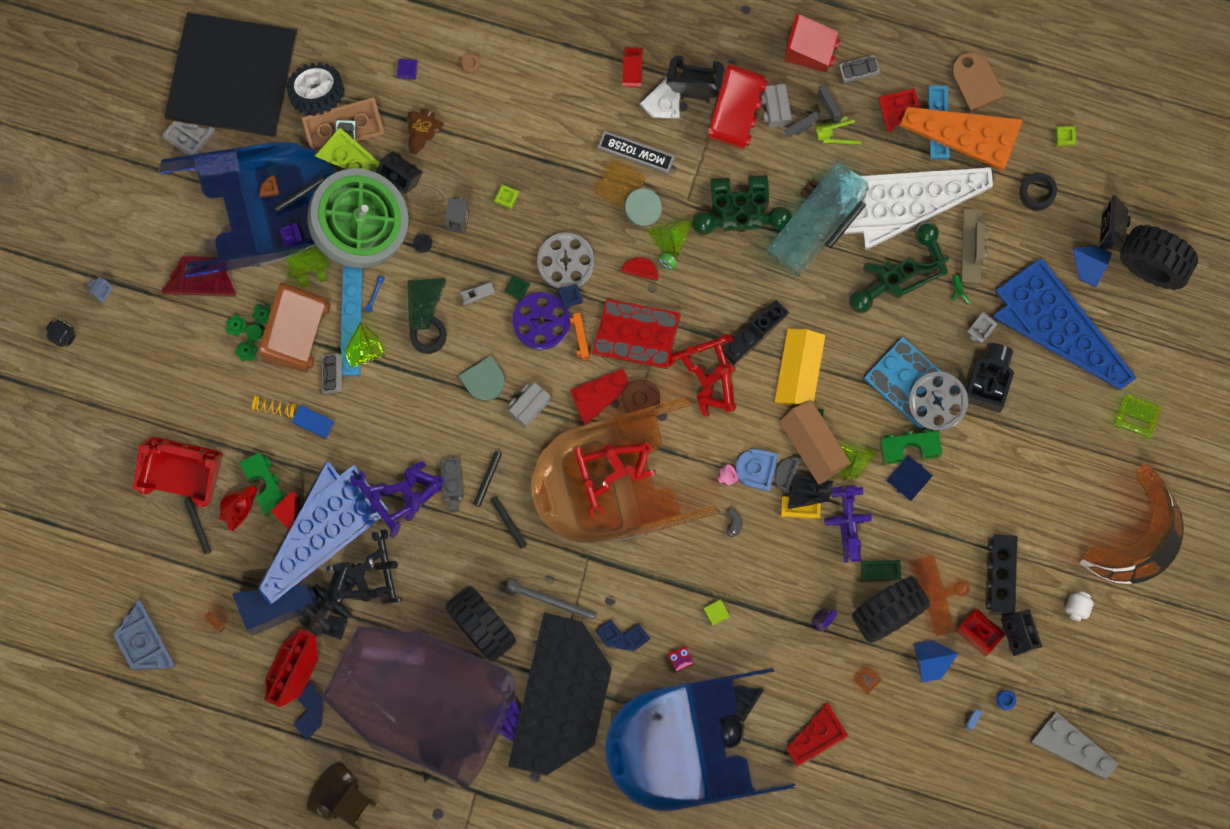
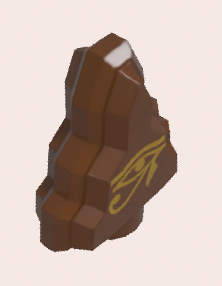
[406,109,444,155]

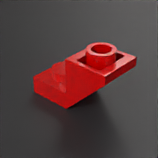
[622,47,643,88]

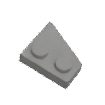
[162,121,215,158]

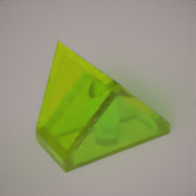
[646,220,692,256]
[344,321,386,368]
[838,442,877,480]

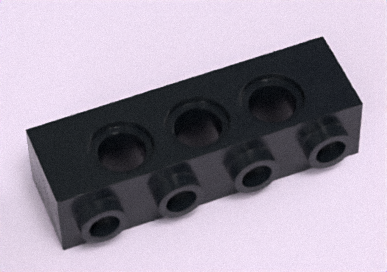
[986,534,1018,616]

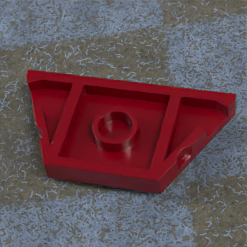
[162,256,236,297]

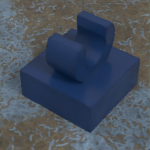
[558,284,583,309]

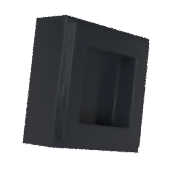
[323,615,348,640]

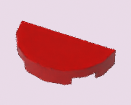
[621,257,658,281]

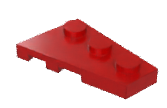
[570,369,629,426]

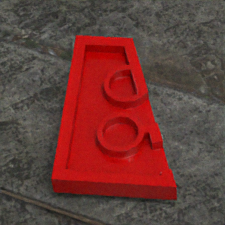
[787,702,848,767]

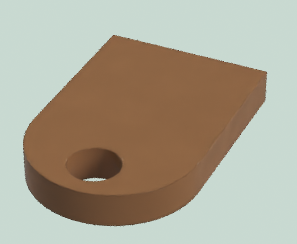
[952,53,1005,112]

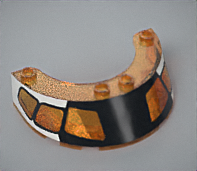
[1078,462,1184,584]

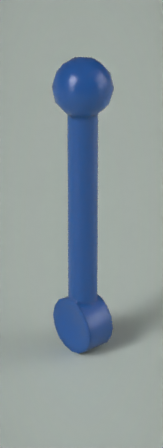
[365,276,385,313]

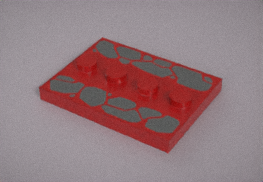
[593,299,681,369]

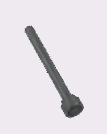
[505,578,597,619]

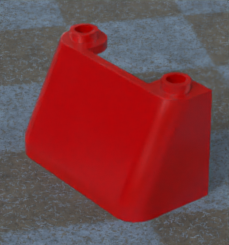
[132,437,223,507]

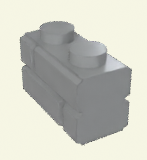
[760,84,792,128]
[508,382,551,428]

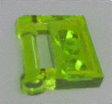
[1113,394,1162,440]

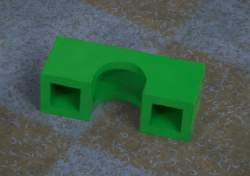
[879,429,943,465]
[239,452,286,517]

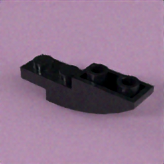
[723,300,789,365]

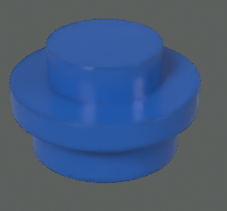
[996,690,1016,710]

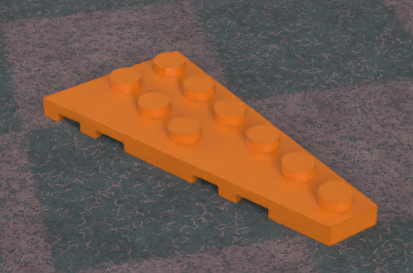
[899,107,1023,171]

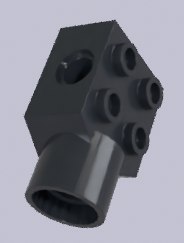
[966,343,1014,413]

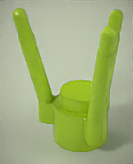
[816,116,862,145]

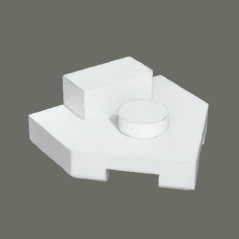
[639,78,680,119]

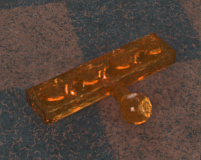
[915,555,970,637]

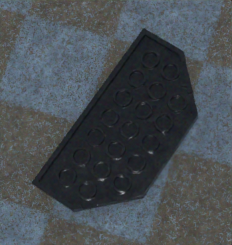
[508,613,612,776]

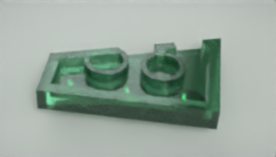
[408,278,446,330]

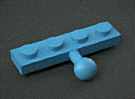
[928,86,950,160]

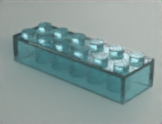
[767,161,869,277]

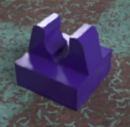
[280,222,304,248]

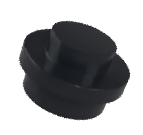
[413,234,432,253]

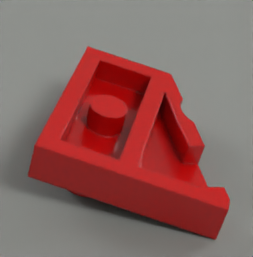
[878,88,919,133]

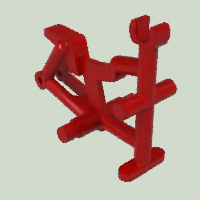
[668,334,737,417]
[572,442,655,518]

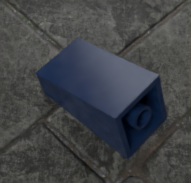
[232,584,319,636]

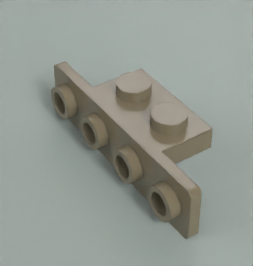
[961,209,988,284]

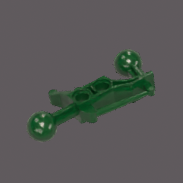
[849,222,949,313]

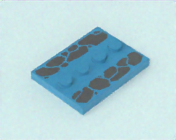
[864,337,960,431]

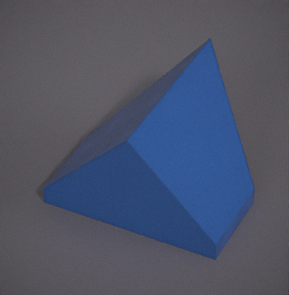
[1073,246,1112,287]
[913,640,959,683]

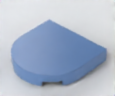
[735,449,778,492]

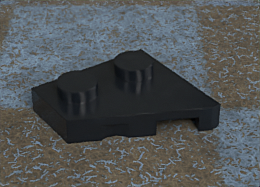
[787,473,834,509]
[711,683,764,722]

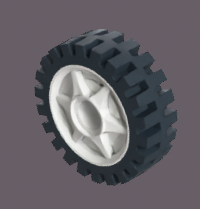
[286,62,344,116]

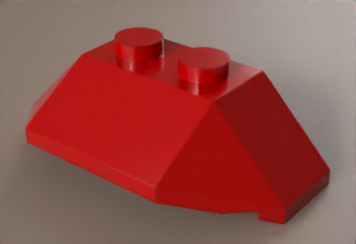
[264,629,318,707]

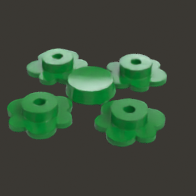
[226,305,271,361]

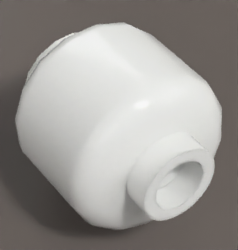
[1065,591,1094,622]

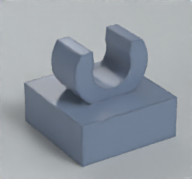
[87,276,114,303]

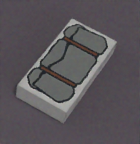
[838,55,880,83]
[322,353,342,395]

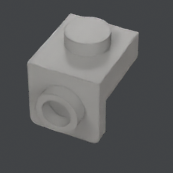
[967,312,999,343]

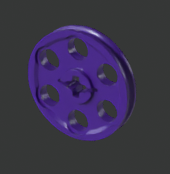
[513,292,570,350]

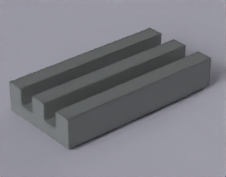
[818,84,841,124]

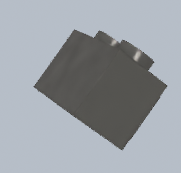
[444,197,470,234]

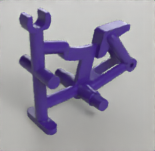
[350,461,444,538]
[824,485,872,563]

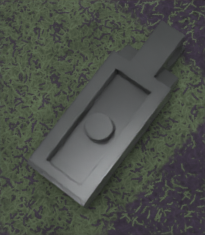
[440,457,463,512]

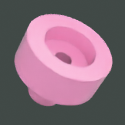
[717,464,738,485]

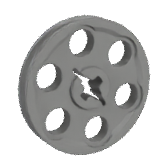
[537,233,595,289]
[909,372,968,430]

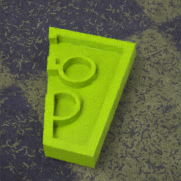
[315,127,380,172]

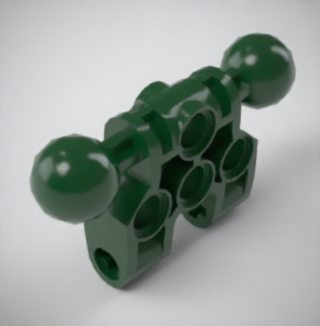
[692,175,792,235]

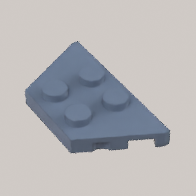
[113,600,176,670]

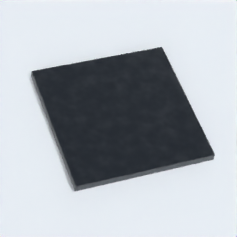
[164,12,297,137]

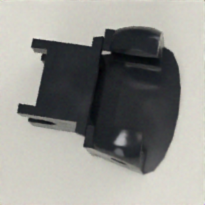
[666,55,724,103]

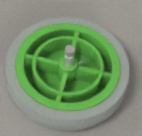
[307,168,408,268]

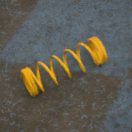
[252,395,297,419]

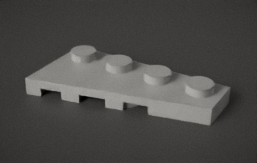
[1031,712,1118,780]

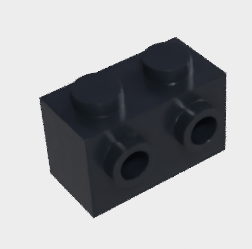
[375,151,423,194]
[1001,609,1043,656]

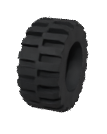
[1120,225,1198,290]
[852,576,930,643]
[445,586,516,662]

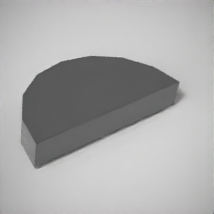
[784,112,820,137]
[775,457,801,495]

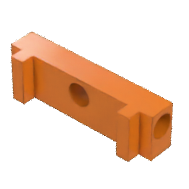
[570,313,589,361]

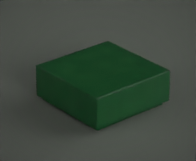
[505,275,531,301]

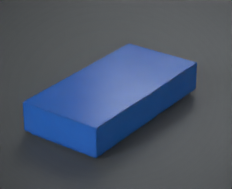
[291,405,335,439]

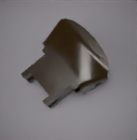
[306,762,377,829]

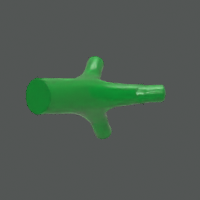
[951,276,971,304]

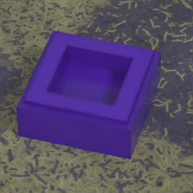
[397,59,418,80]

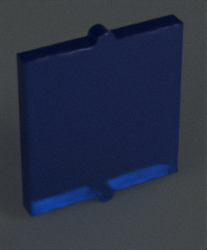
[887,455,933,501]

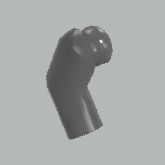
[726,508,743,538]

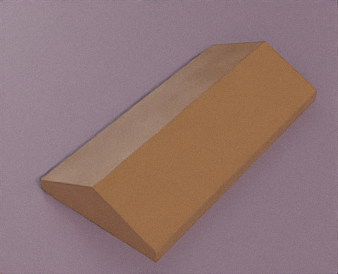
[302,97,385,153]
[779,400,852,485]

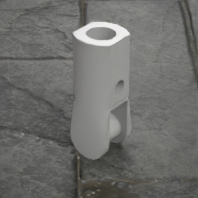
[459,281,495,306]

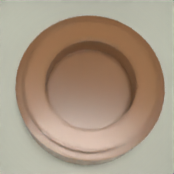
[461,53,480,73]

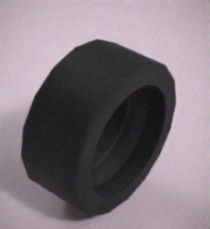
[1019,172,1057,211]
[409,315,447,354]

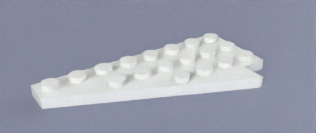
[839,168,993,250]

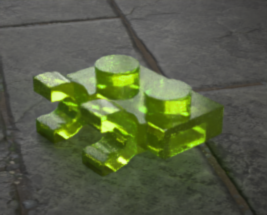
[287,248,329,288]

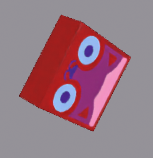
[668,646,694,673]

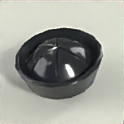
[710,714,744,749]

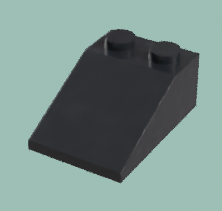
[1099,195,1131,251]

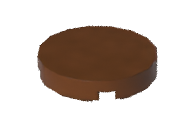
[622,379,660,418]

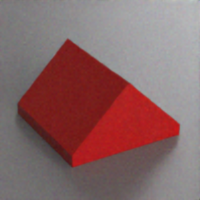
[271,492,300,530]
[956,608,1006,657]

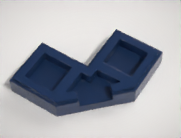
[595,620,651,651]
[293,683,324,739]

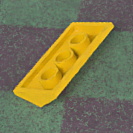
[774,328,825,407]

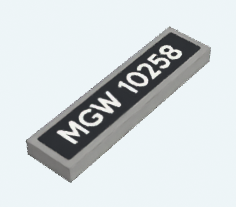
[598,131,675,175]

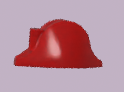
[219,485,257,532]

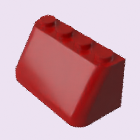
[707,64,768,150]

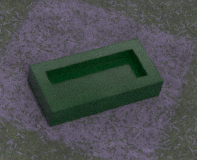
[861,560,902,582]

